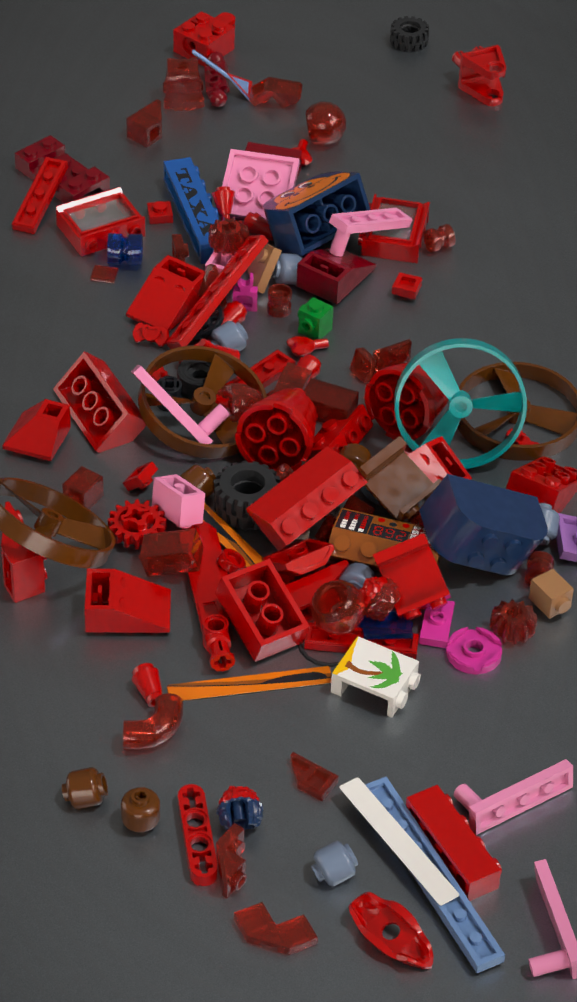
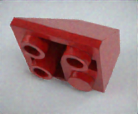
[2,399,71,461]

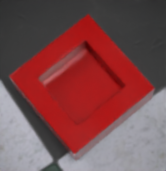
[147,201,173,225]
[392,272,422,300]
[122,461,158,491]

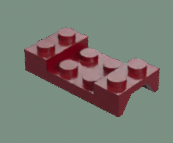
[15,135,110,203]

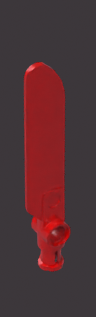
[180,521,235,672]

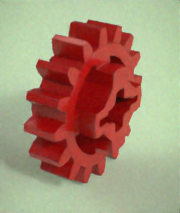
[108,499,166,549]

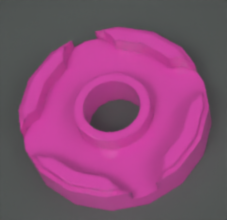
[446,627,502,675]

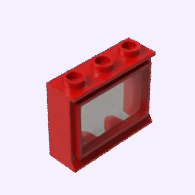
[56,187,145,257]
[358,194,430,264]

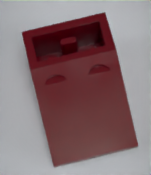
[296,248,377,304]

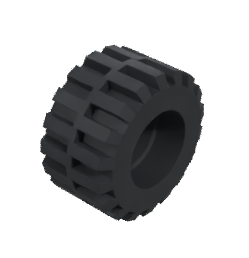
[214,461,281,530]

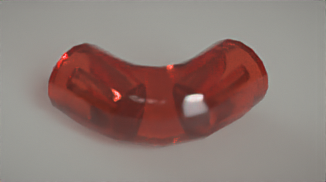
[123,693,184,750]

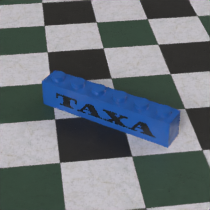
[163,157,230,264]

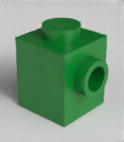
[297,297,334,340]

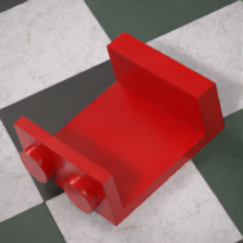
[372,533,451,621]

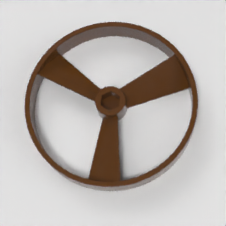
[138,346,267,459]
[457,362,577,461]
[0,477,115,568]

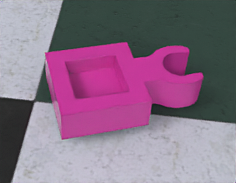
[233,273,258,312]

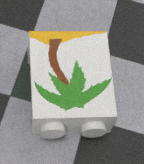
[331,636,421,718]

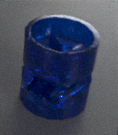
[107,233,143,265]

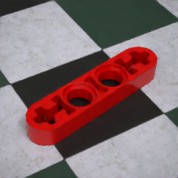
[178,784,217,886]

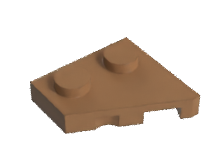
[247,243,282,294]

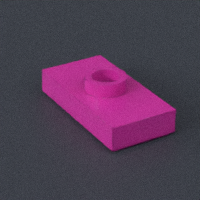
[419,601,455,648]

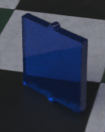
[359,612,413,639]

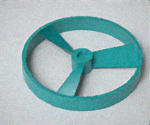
[394,338,527,469]

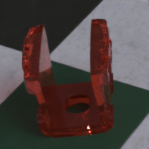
[163,57,204,111]

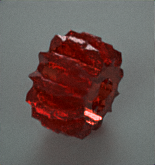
[208,217,249,256]
[489,599,538,645]

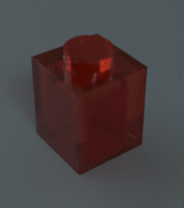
[62,466,104,509]

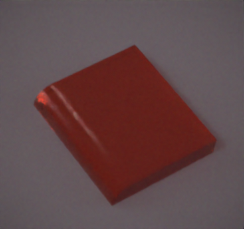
[90,265,118,284]

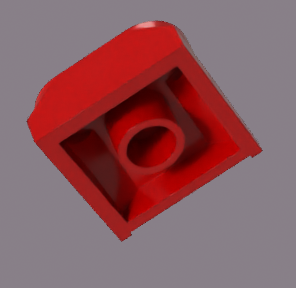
[262,538,334,583]

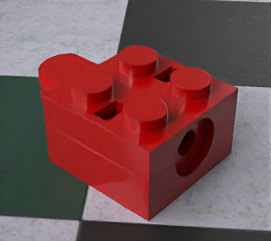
[173,11,236,67]

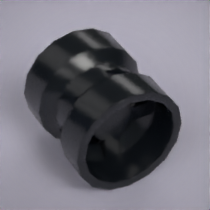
[157,376,182,412]

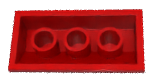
[53,351,146,453]
[246,446,368,551]

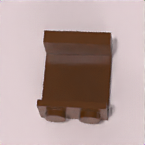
[359,436,442,522]

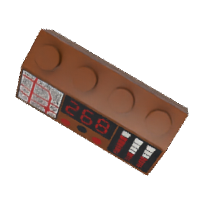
[328,508,441,573]

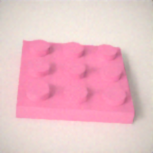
[222,149,300,220]

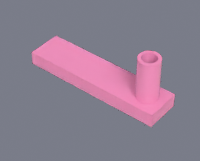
[329,208,413,257]
[131,365,231,444]
[453,759,573,835]
[528,859,577,979]

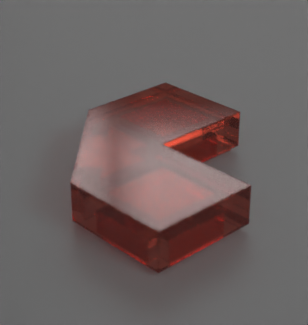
[234,902,318,955]

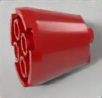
[364,362,448,441]
[235,388,318,475]

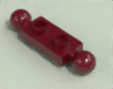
[204,52,230,107]

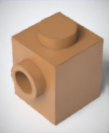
[529,569,574,619]

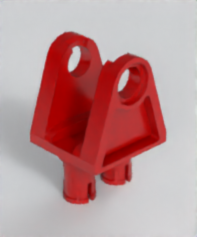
[452,45,506,106]

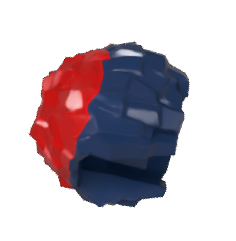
[216,786,264,831]

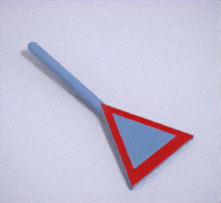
[192,50,252,101]

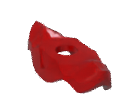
[349,892,434,969]

